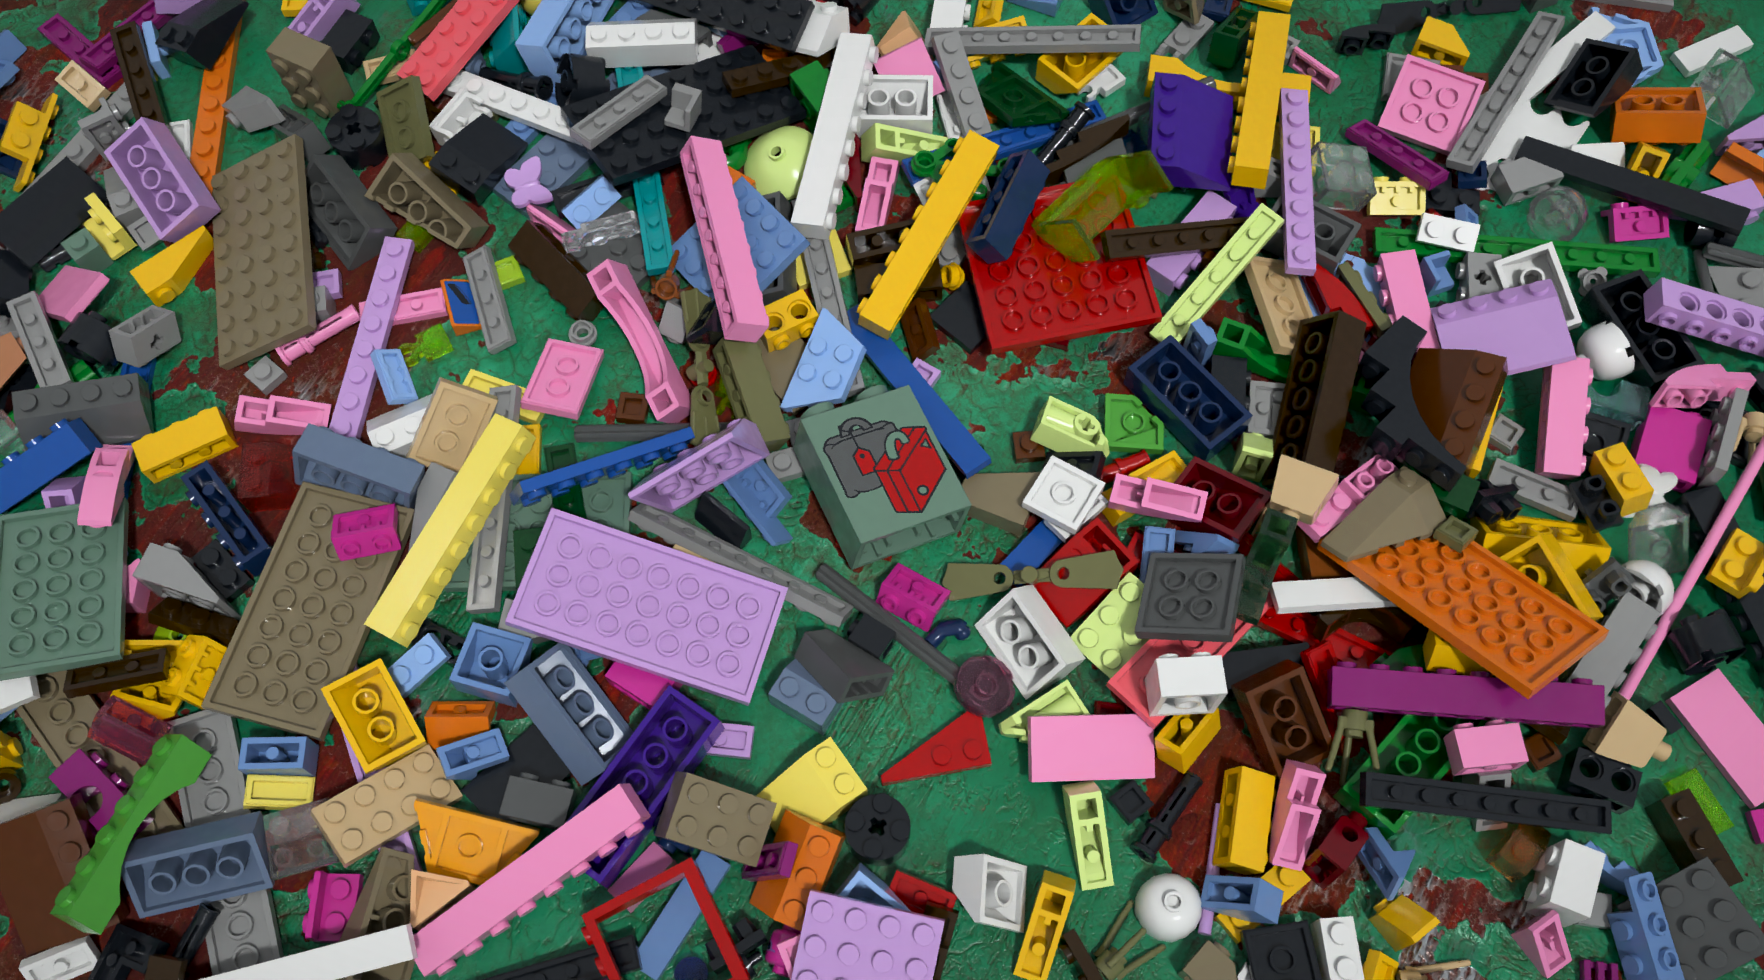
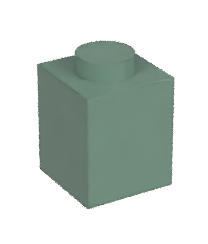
[61,227,114,272]

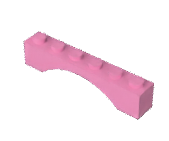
[586,259,691,423]

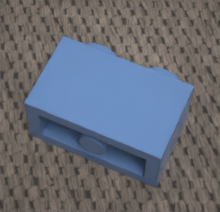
[238,736,319,777]

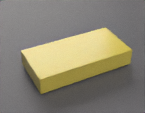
[243,774,316,811]

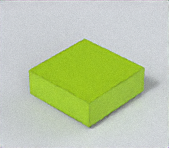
[495,255,526,290]

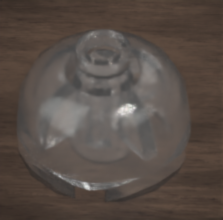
[1527,185,1589,241]

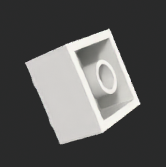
[1144,652,1228,717]
[1524,838,1606,928]

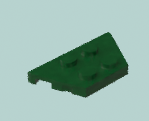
[978,61,1070,127]

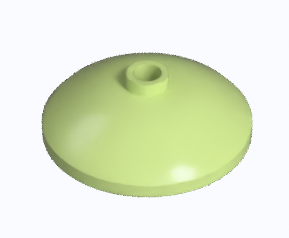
[744,126,813,200]

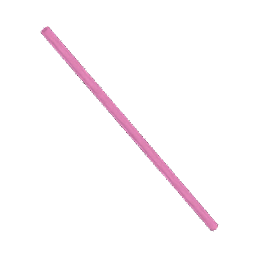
[1618,436,1764,700]

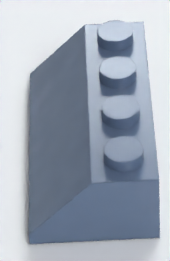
[292,423,425,509]
[504,643,633,786]
[121,811,275,919]

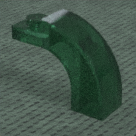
[1236,507,1298,626]

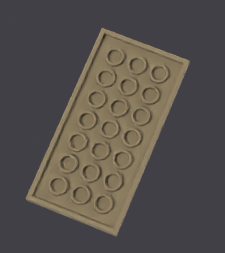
[211,134,317,370]
[201,481,415,742]

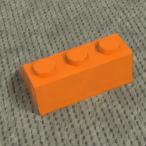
[1609,87,1707,145]
[749,809,846,931]

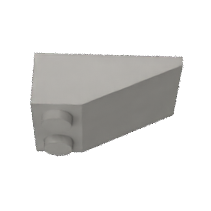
[132,542,241,621]

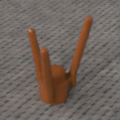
[650,250,694,300]

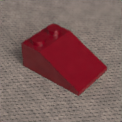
[1166,456,1272,543]

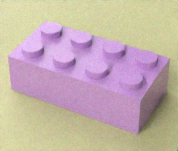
[104,117,221,243]

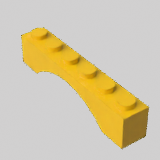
[1144,54,1312,115]

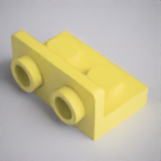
[1363,176,1426,216]
[83,192,137,260]

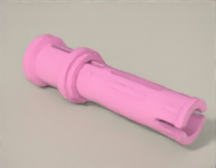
[275,304,361,367]

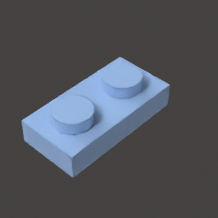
[561,174,622,233]
[387,633,452,698]

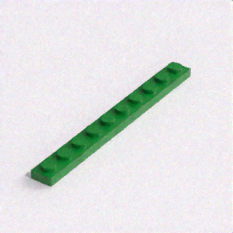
[1372,227,1660,278]

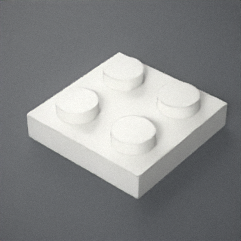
[1022,455,1105,535]

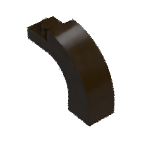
[1312,607,1424,645]

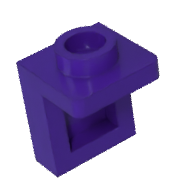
[1223,185,1260,218]

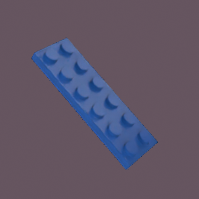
[509,427,695,507]

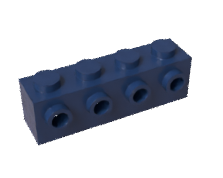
[966,149,1050,264]
[180,460,273,577]

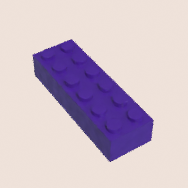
[567,685,725,889]

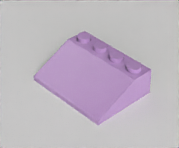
[1430,278,1577,376]
[628,418,770,513]

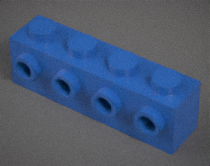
[0,417,103,515]

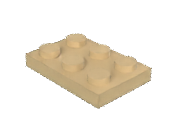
[406,377,498,473]

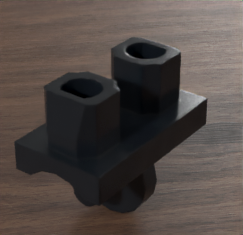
[1568,474,1624,534]
[1465,478,1523,525]
[705,917,768,979]

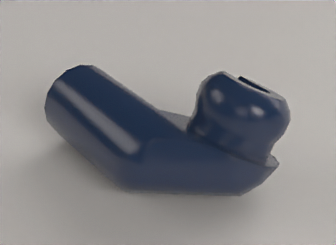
[924,618,971,648]

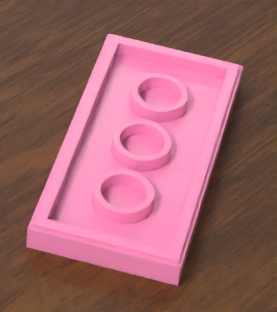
[1665,668,1764,809]
[1027,713,1155,782]

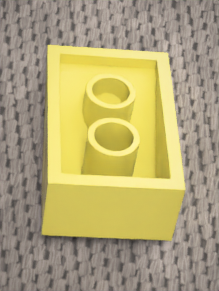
[756,736,868,834]

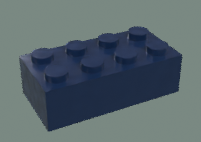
[1123,335,1253,462]

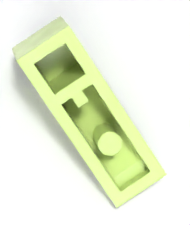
[861,123,948,165]
[1062,780,1114,891]

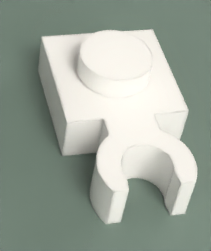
[1077,64,1126,103]

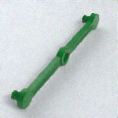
[337,0,449,110]

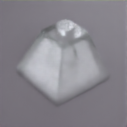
[1628,502,1689,574]

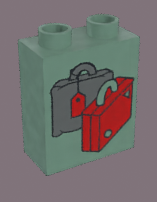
[793,385,972,570]

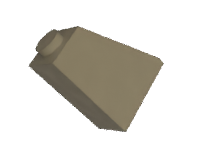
[961,472,1040,536]

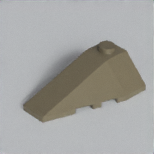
[1320,466,1447,562]
[336,847,415,980]

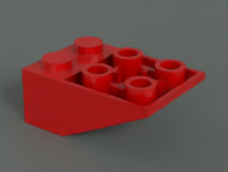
[1026,517,1139,629]

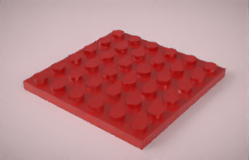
[958,174,1163,354]

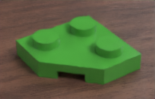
[1103,393,1164,455]

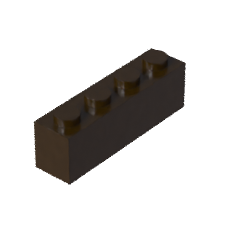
[508,220,604,322]

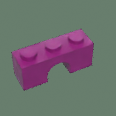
[48,748,154,841]

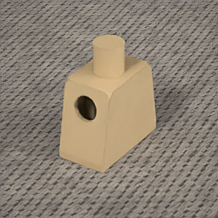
[1270,454,1339,534]
[1582,691,1672,768]

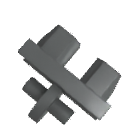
[1582,557,1636,612]

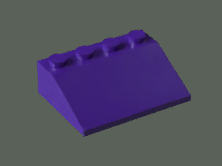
[1146,72,1233,192]

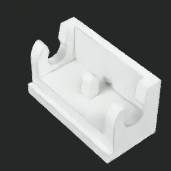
[429,88,493,146]

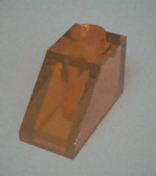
[1485,824,1552,883]

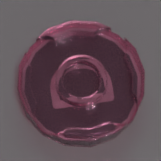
[954,655,1015,718]

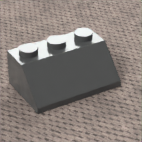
[1262,193,1362,275]

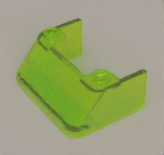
[1031,150,1174,263]

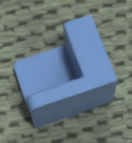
[1419,250,1455,298]

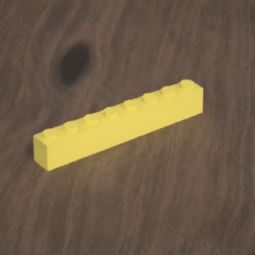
[364,413,536,648]

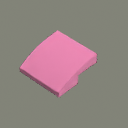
[873,37,945,96]

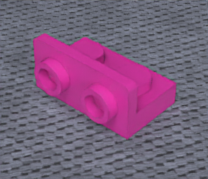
[1600,202,1670,243]
[331,503,401,561]
[876,563,951,632]
[302,870,364,943]

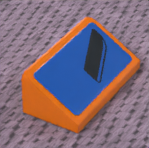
[440,279,482,336]

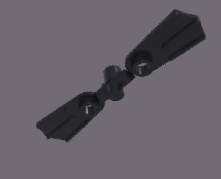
[1377,0,1522,35]

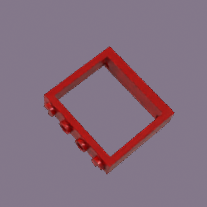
[581,857,752,980]

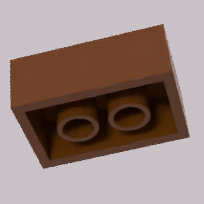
[1231,659,1333,780]

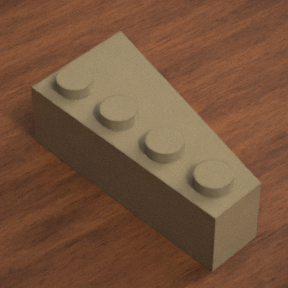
[364,153,489,249]

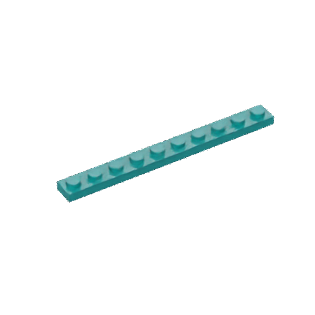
[615,67,676,276]

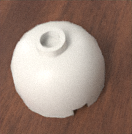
[1576,321,1635,381]
[1613,560,1674,618]
[1134,873,1202,942]

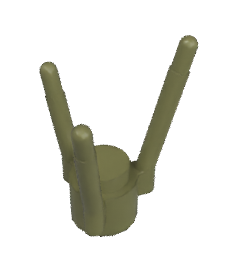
[1325,709,1380,786]
[1093,900,1166,980]

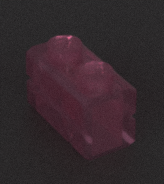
[87,695,173,766]

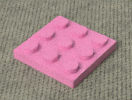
[1377,54,1486,156]

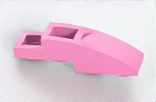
[1649,364,1757,409]
[77,444,136,528]
[1297,454,1398,543]

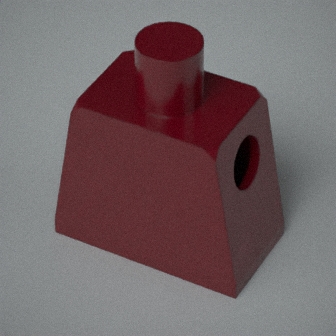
[1302,811,1369,890]

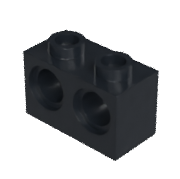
[1556,747,1643,815]

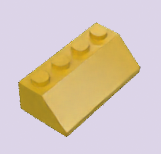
[1470,515,1612,580]

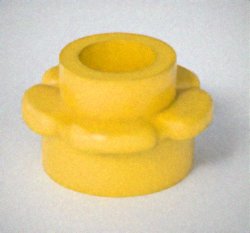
[941,262,965,291]

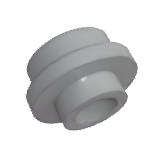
[568,320,598,346]

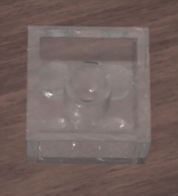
[1311,141,1377,212]

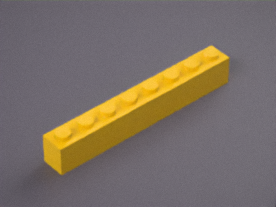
[1227,11,1291,189]
[856,130,1000,341]

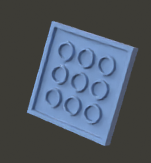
[672,176,811,300]

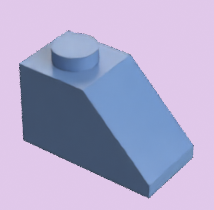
[1201,875,1284,924]

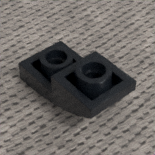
[1335,24,1396,55]

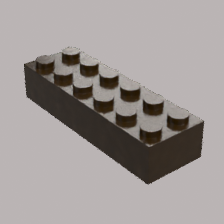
[1262,310,1367,490]

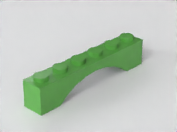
[50,734,212,935]

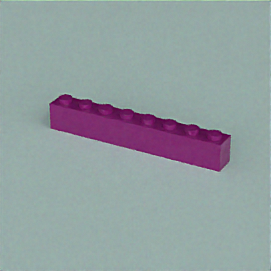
[1326,662,1605,729]

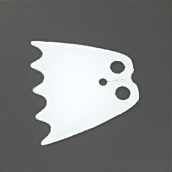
[1469,89,1590,202]

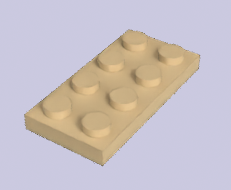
[1244,256,1313,356]
[310,744,463,868]

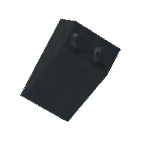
[155,0,249,70]
[1543,38,1643,118]
[428,113,528,207]

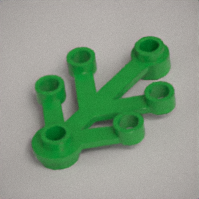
[911,138,1008,201]

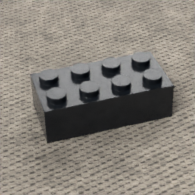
[1578,269,1705,398]

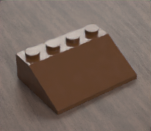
[1410,348,1508,476]
[0,792,130,956]

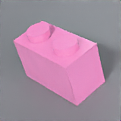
[1444,719,1529,776]

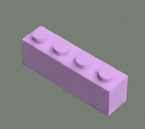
[1146,190,1237,296]

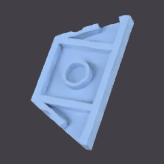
[1587,7,1664,87]
[780,308,867,413]

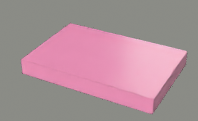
[39,265,110,323]
[520,338,604,420]

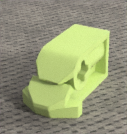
[1030,396,1110,458]
[998,680,1090,744]

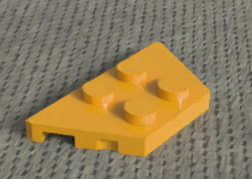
[414,798,541,885]

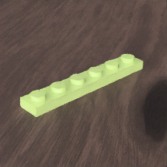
[1149,203,1284,343]

